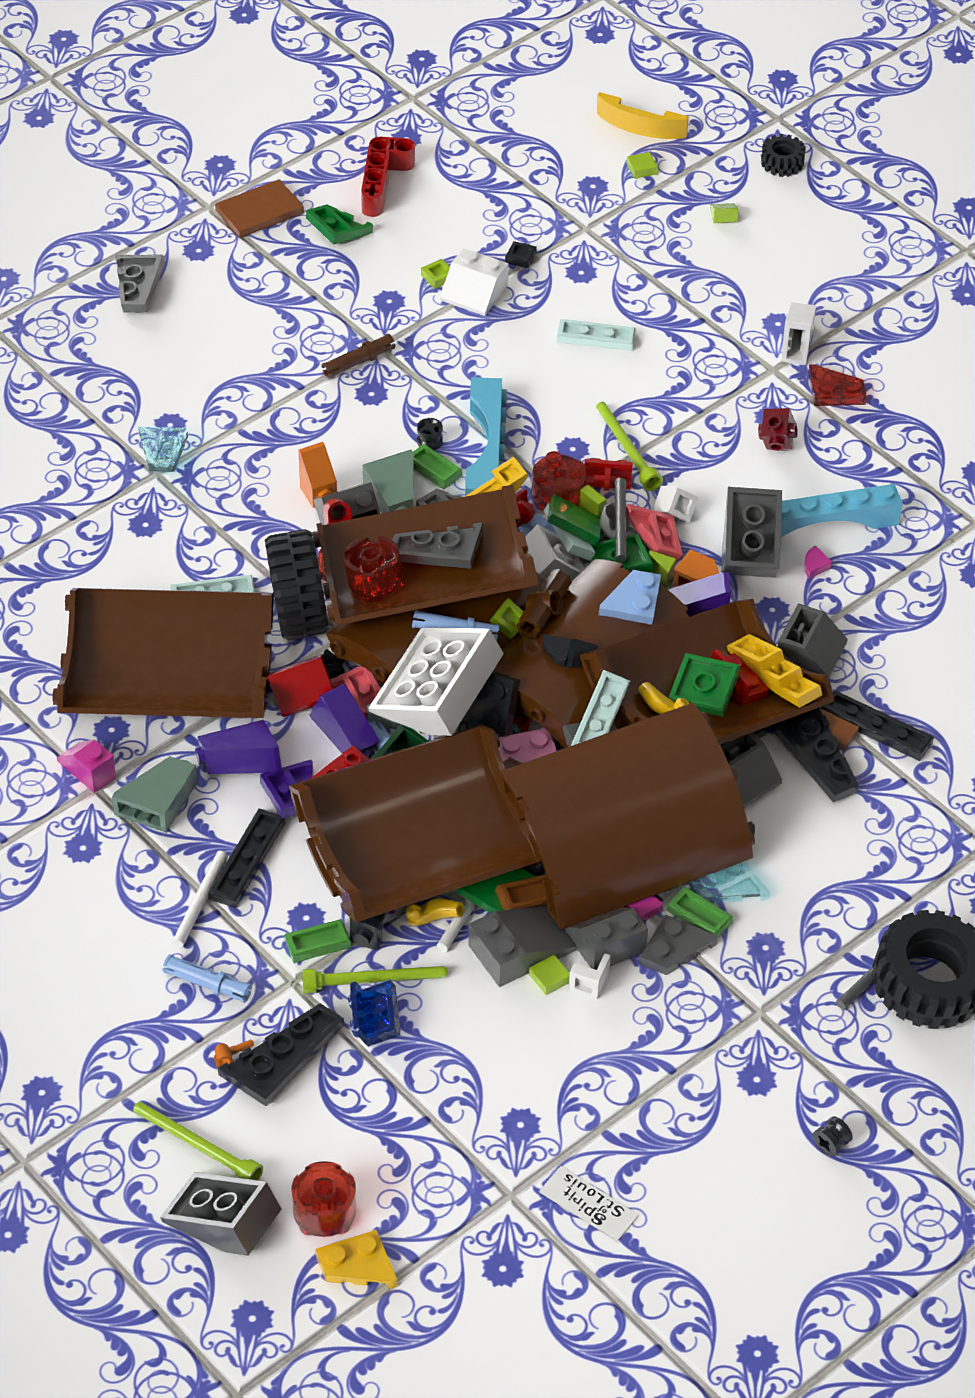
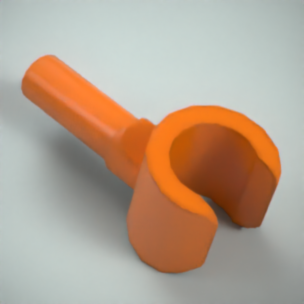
[214,1039,254,1067]

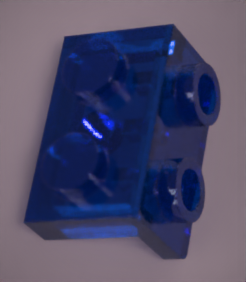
[348,980,401,1047]

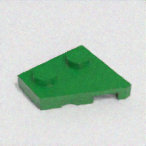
[306,204,374,245]

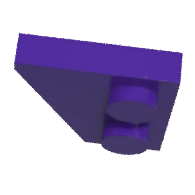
[260,759,313,818]

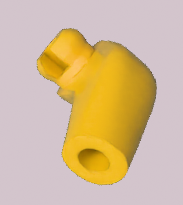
[638,682,689,714]
[406,898,465,926]

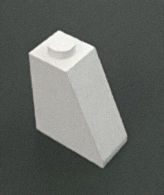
[781,302,816,365]

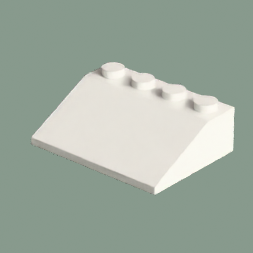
[368,628,504,736]

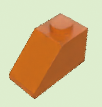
[298,442,337,508]
[673,549,719,588]

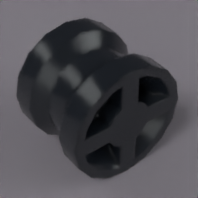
[417,418,443,450]
[812,1116,853,1156]

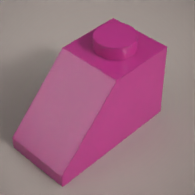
[57,740,116,793]

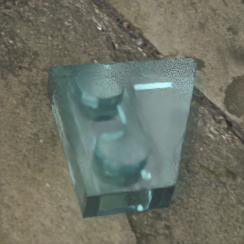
[138,427,189,472]
[688,862,770,904]

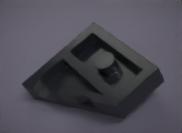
[461,672,520,736]

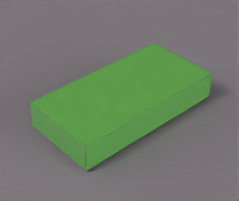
[413,444,462,490]
[667,887,733,939]
[284,919,351,963]

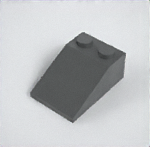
[721,486,782,578]
[468,906,577,987]
[160,1172,282,1256]

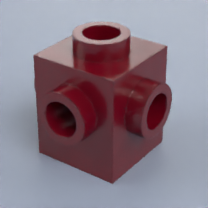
[758,408,798,451]

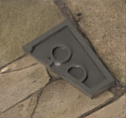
[115,254,165,313]
[389,522,483,569]

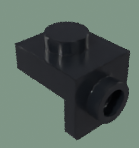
[350,912,389,951]

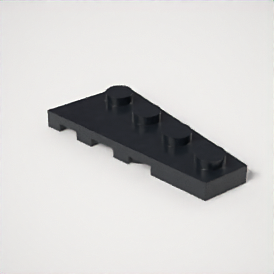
[770,707,858,803]
[217,1003,344,1106]

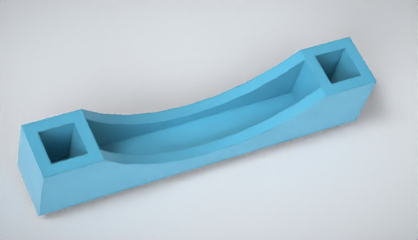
[465,377,507,496]
[781,484,903,537]

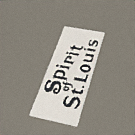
[539,1166,639,1241]

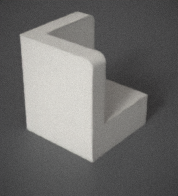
[653,486,699,522]
[569,953,611,999]

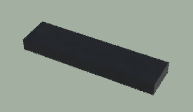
[820,690,934,761]
[208,808,286,908]

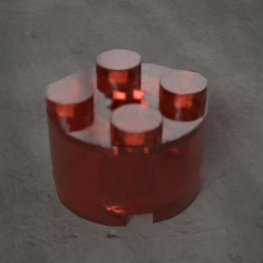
[531,451,586,512]
[343,536,404,602]
[291,1161,357,1237]

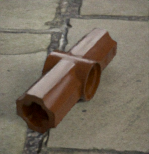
[516,569,572,639]

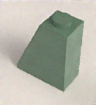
[362,449,413,513]
[112,756,197,833]

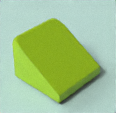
[710,203,739,223]
[649,550,676,589]

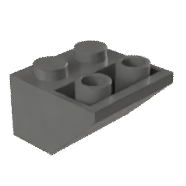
[313,482,381,525]
[778,603,848,678]
[720,732,782,808]

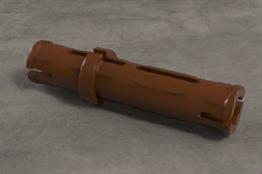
[321,333,396,379]

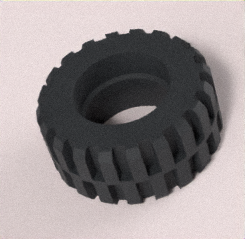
[264,529,329,640]
[872,910,975,1029]

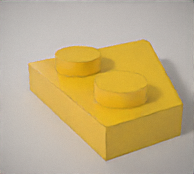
[315,1230,398,1288]

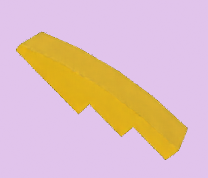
[727,634,822,708]

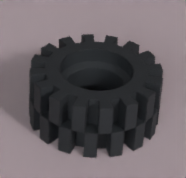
[761,134,806,177]

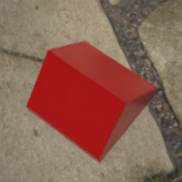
[267,654,333,717]

